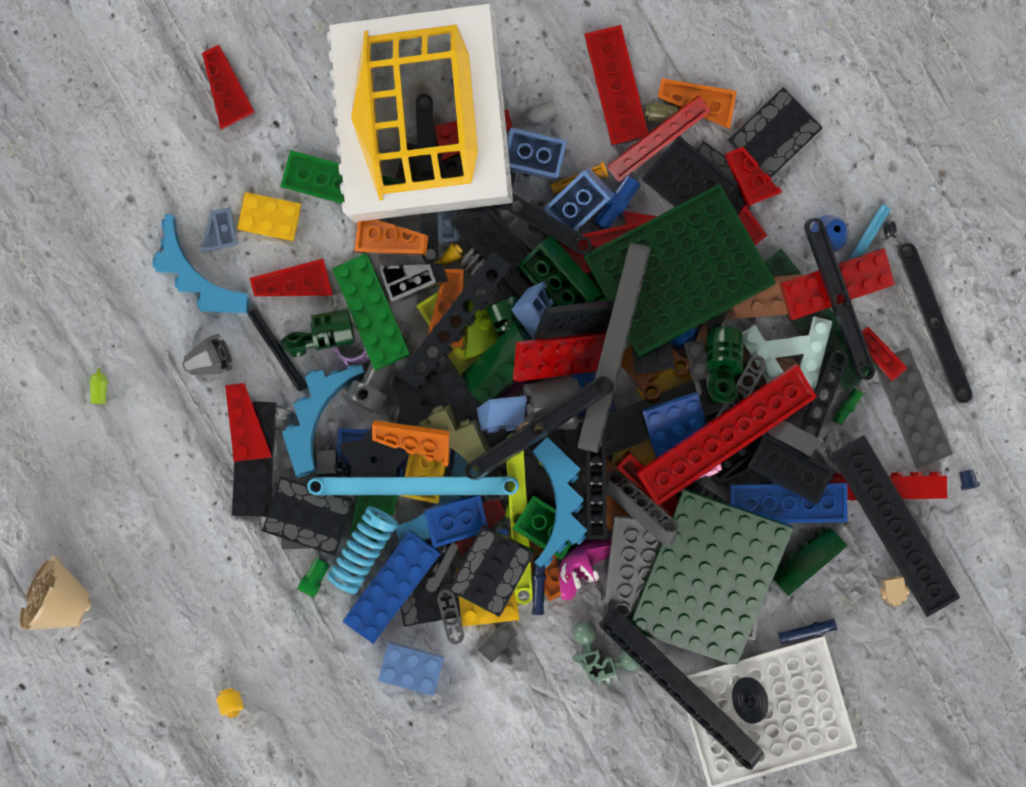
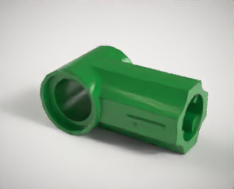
[297,557,331,599]

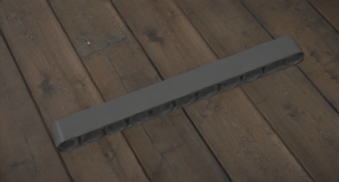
[578,242,650,453]

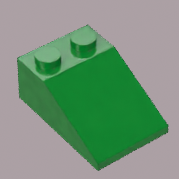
[512,496,571,560]

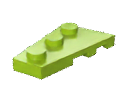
[464,300,498,359]

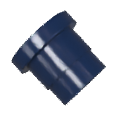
[959,469,980,490]

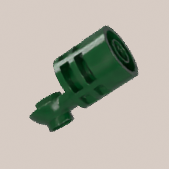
[485,294,533,340]
[280,308,355,357]
[706,326,744,403]

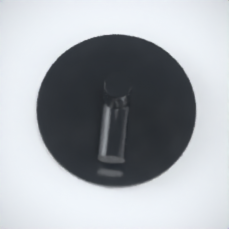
[732,677,768,724]

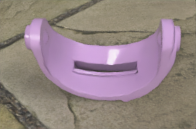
[333,347,370,367]

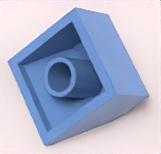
[477,396,527,433]

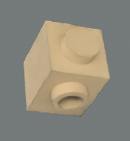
[880,576,909,606]

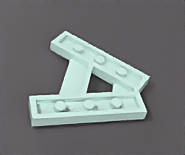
[742,317,832,392]

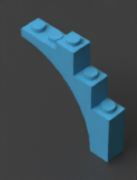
[152,214,249,314]
[282,364,365,478]
[532,437,587,568]
[396,451,479,544]

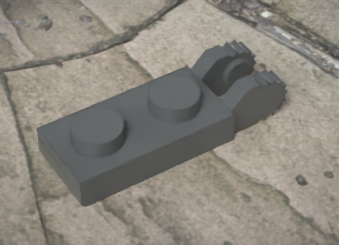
[684,339,711,395]
[425,542,458,592]

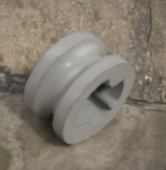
[275,408,293,421]

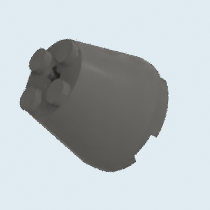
[517,375,580,430]

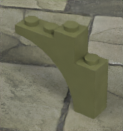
[411,405,491,472]

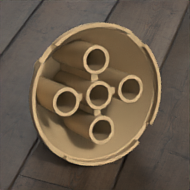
[19,556,91,630]

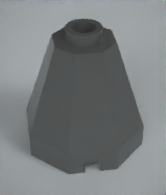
[182,334,232,375]

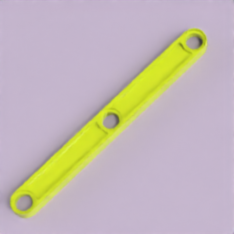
[507,433,533,605]

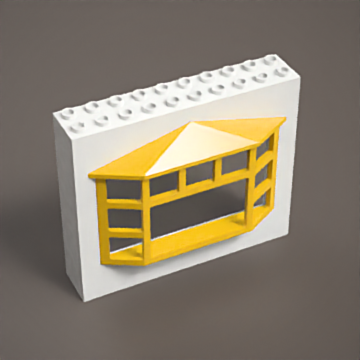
[327,4,513,222]

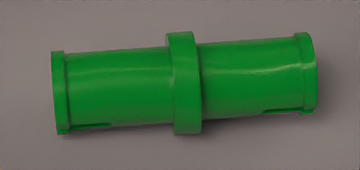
[832,388,864,426]

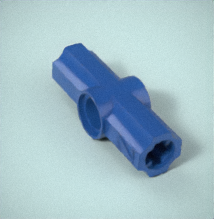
[594,175,640,230]

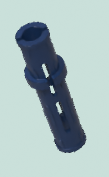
[532,556,547,615]
[778,618,837,645]

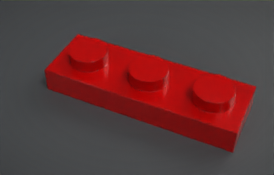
[862,327,907,381]

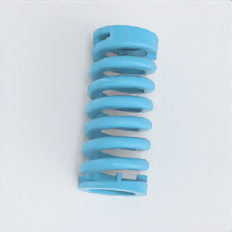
[327,506,398,594]

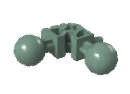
[572,621,641,687]

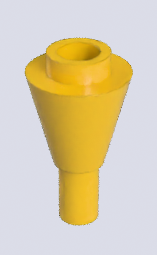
[436,242,464,266]

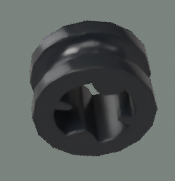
[883,221,897,239]

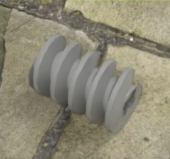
[460,248,498,290]

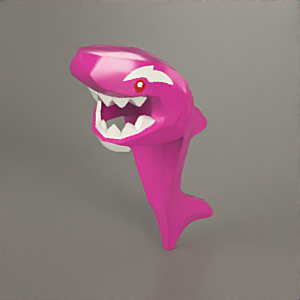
[559,532,611,600]

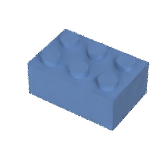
[507,128,567,181]
[544,167,615,231]
[378,641,445,696]

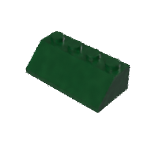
[518,236,602,307]
[462,323,532,404]
[773,526,848,596]

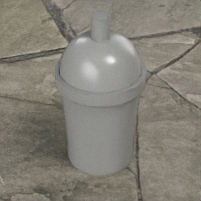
[523,100,559,125]

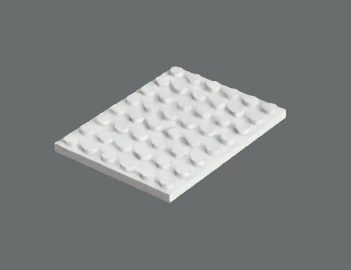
[686,635,857,787]

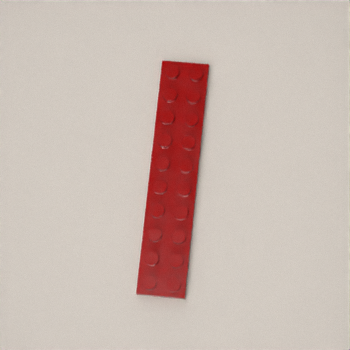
[636,364,817,506]

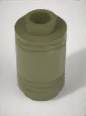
[644,102,680,123]

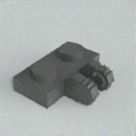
[478,622,521,665]

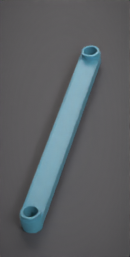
[307,477,519,495]

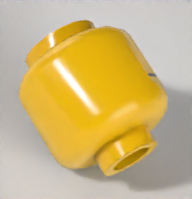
[216,688,244,718]

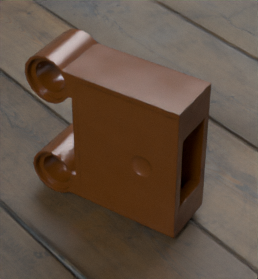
[620,346,690,403]

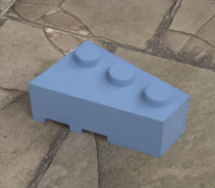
[512,282,554,340]

